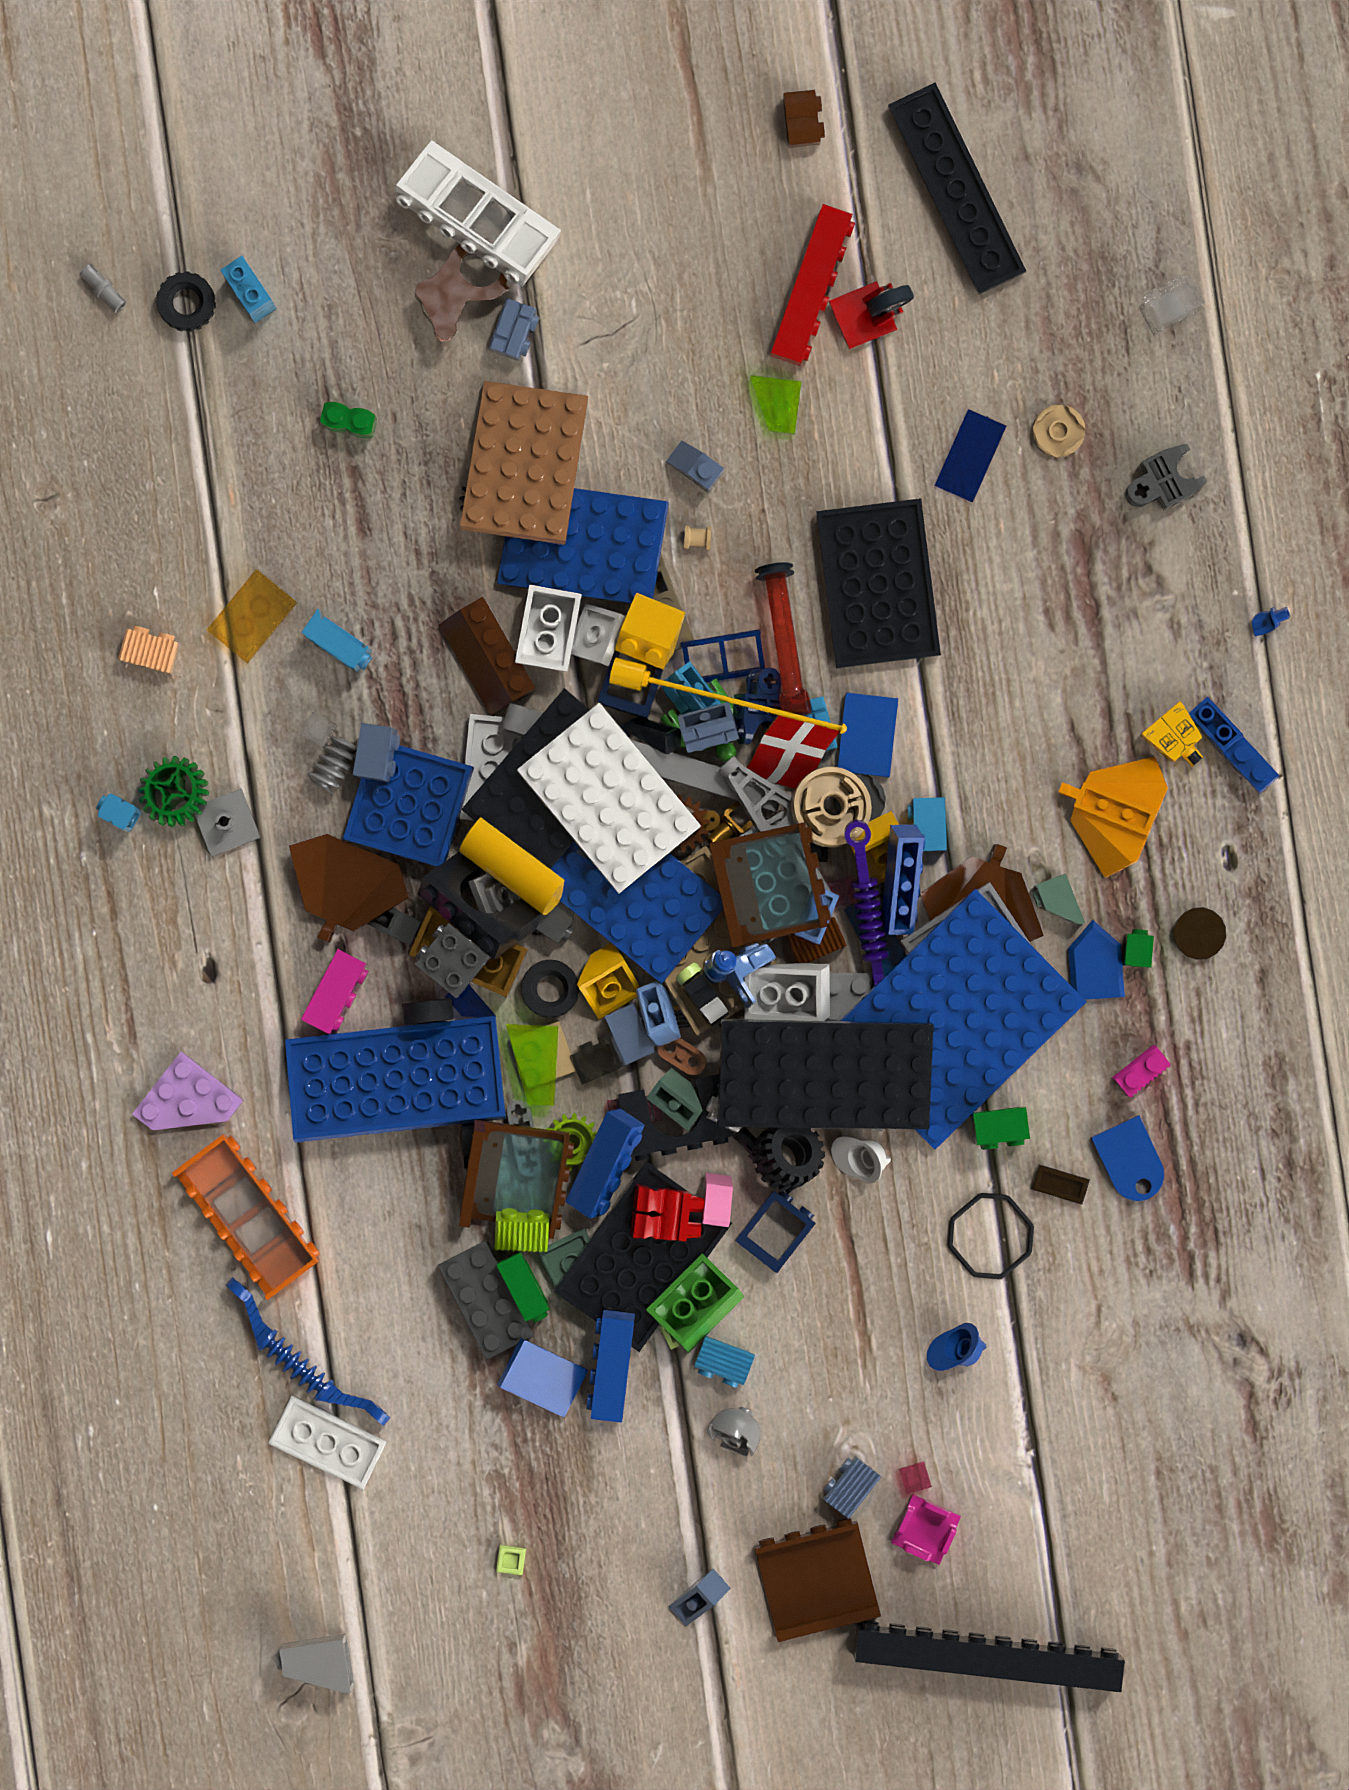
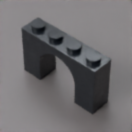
[417,852,541,960]
[616,1074,734,1161]

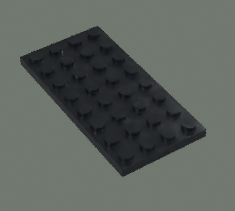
[717,1019,934,1129]

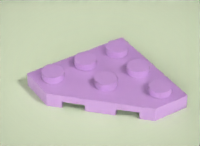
[132,1051,244,1130]

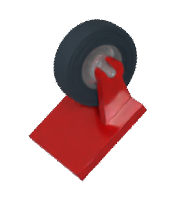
[828,281,914,350]

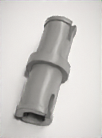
[79,264,127,313]

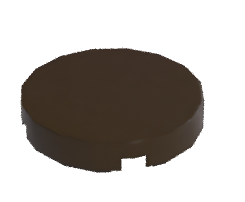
[1173,907,1226,960]

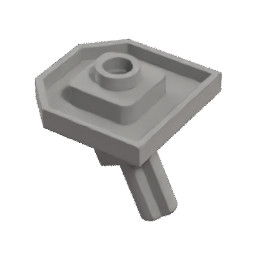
[464,872,520,913]

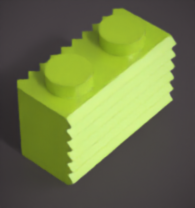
[494,1208,549,1252]

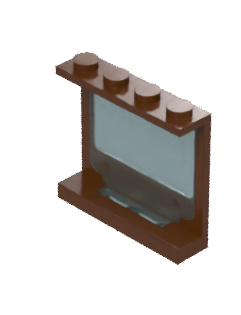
[709,822,831,948]
[459,1120,574,1239]

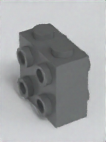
[415,923,491,998]

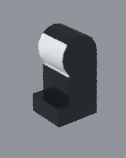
[682,973,729,1027]

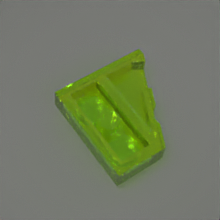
[751,375,801,435]

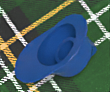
[927,1323,987,1371]

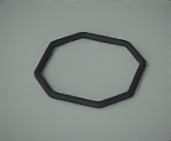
[948,1193,1034,1279]

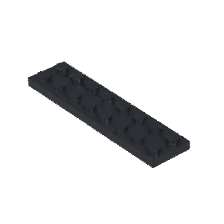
[888,82,1027,295]

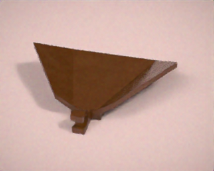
[289,834,409,943]
[920,844,1044,942]

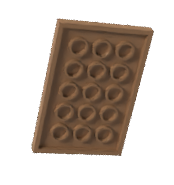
[460,381,588,545]

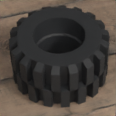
[752,1127,825,1191]

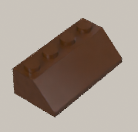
[439,597,536,716]

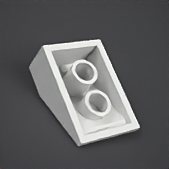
[515,585,582,672]
[744,963,830,1021]

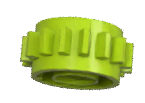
[543,1113,598,1171]

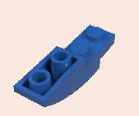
[1189,696,1279,794]

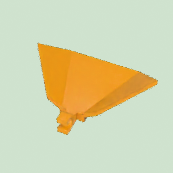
[1058,756,1168,878]

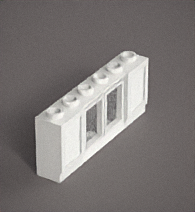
[393,140,561,287]

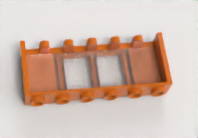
[172,1134,320,1300]

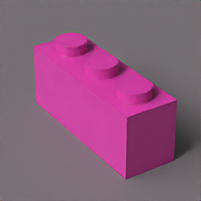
[301,949,369,1034]

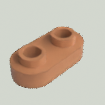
[657,1038,706,1075]

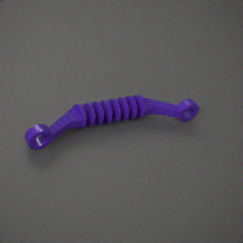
[844,820,889,986]

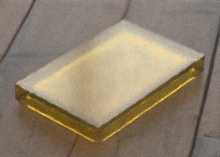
[207,569,298,664]

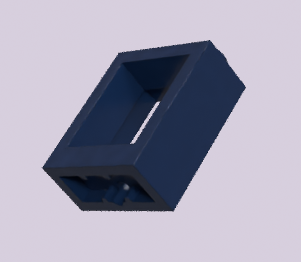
[597,650,663,719]
[735,1190,816,1273]

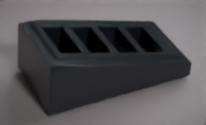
[623,717,682,754]

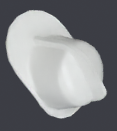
[831,1136,891,1183]

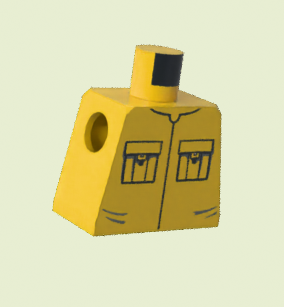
[1140,701,1203,767]

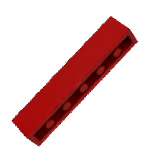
[771,204,855,366]

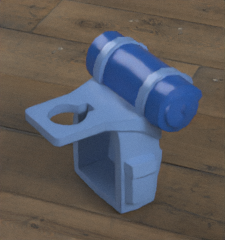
[703,943,776,1009]

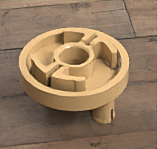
[791,767,872,847]

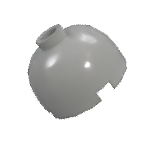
[707,1407,761,1456]

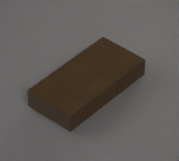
[1031,1164,1090,1205]

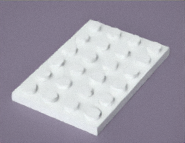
[517,703,701,894]

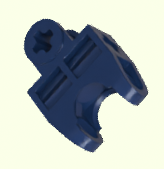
[733,668,792,745]

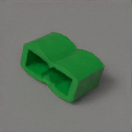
[320,402,377,439]

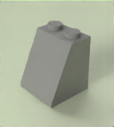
[276,1633,354,1694]

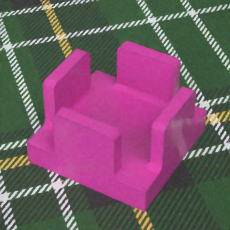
[891,1494,961,1565]

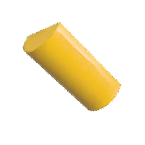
[459,817,565,915]

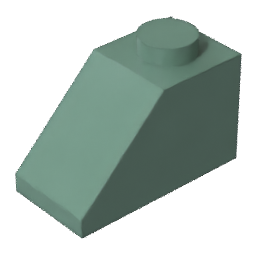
[1032,873,1085,925]
[647,1068,703,1131]

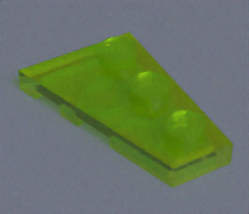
[506,1024,559,1106]

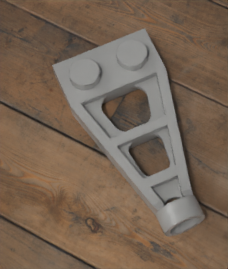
[718,756,809,858]

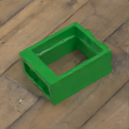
[497,1251,550,1323]

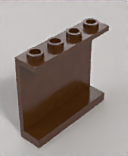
[754,1518,881,1642]

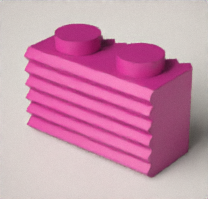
[1112,1045,1170,1097]

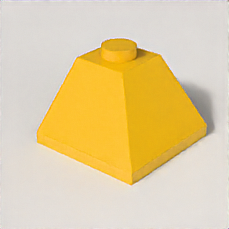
[577,943,640,1020]

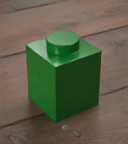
[1123,929,1154,968]

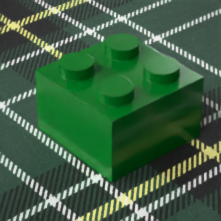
[970,1106,1030,1150]

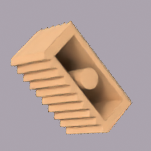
[118,626,180,674]

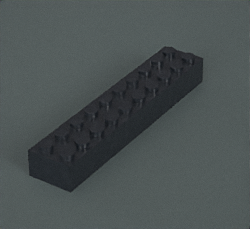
[853,1620,1125,1692]

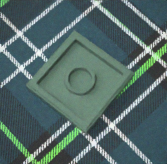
[537,1228,590,1298]

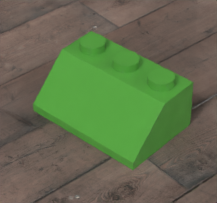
[646,1253,744,1353]

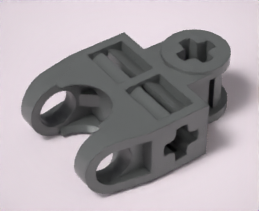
[1126,444,1207,510]

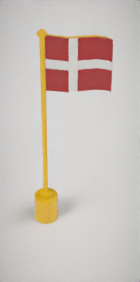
[609,658,847,789]

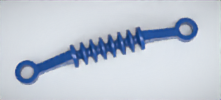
[226,1277,391,1426]

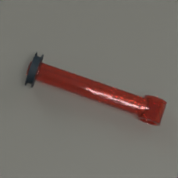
[755,562,812,716]

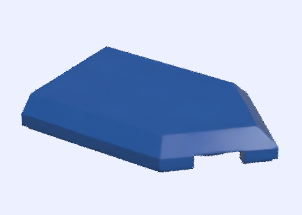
[1068,920,1125,1000]

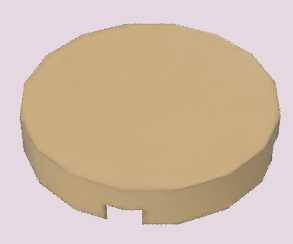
[1033,405,1085,458]

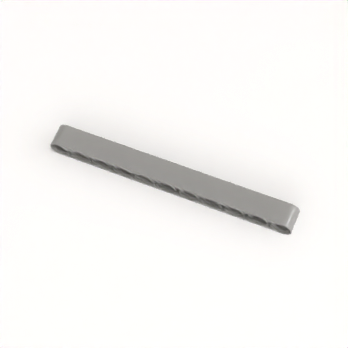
[502,703,784,813]

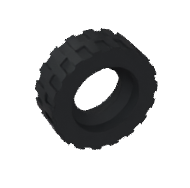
[156,271,216,332]
[521,960,579,1018]

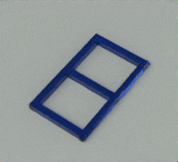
[680,629,765,683]

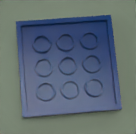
[343,745,474,867]

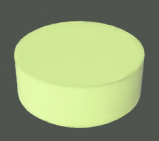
[676,962,702,986]

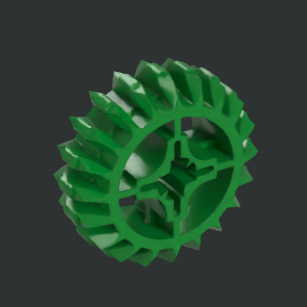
[138,756,209,827]

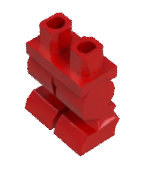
[630,1184,705,1241]

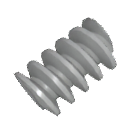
[307,736,357,795]

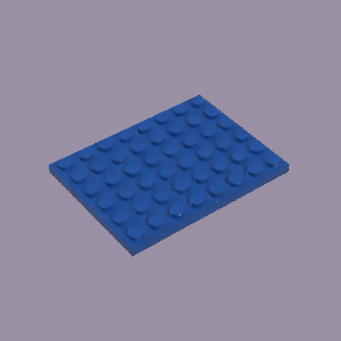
[840,888,1087,1149]

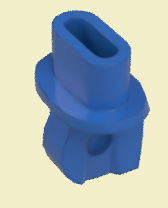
[1252,607,1290,637]

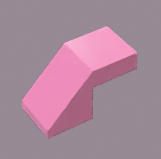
[701,1172,733,1227]

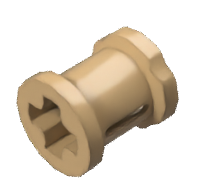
[684,525,712,550]

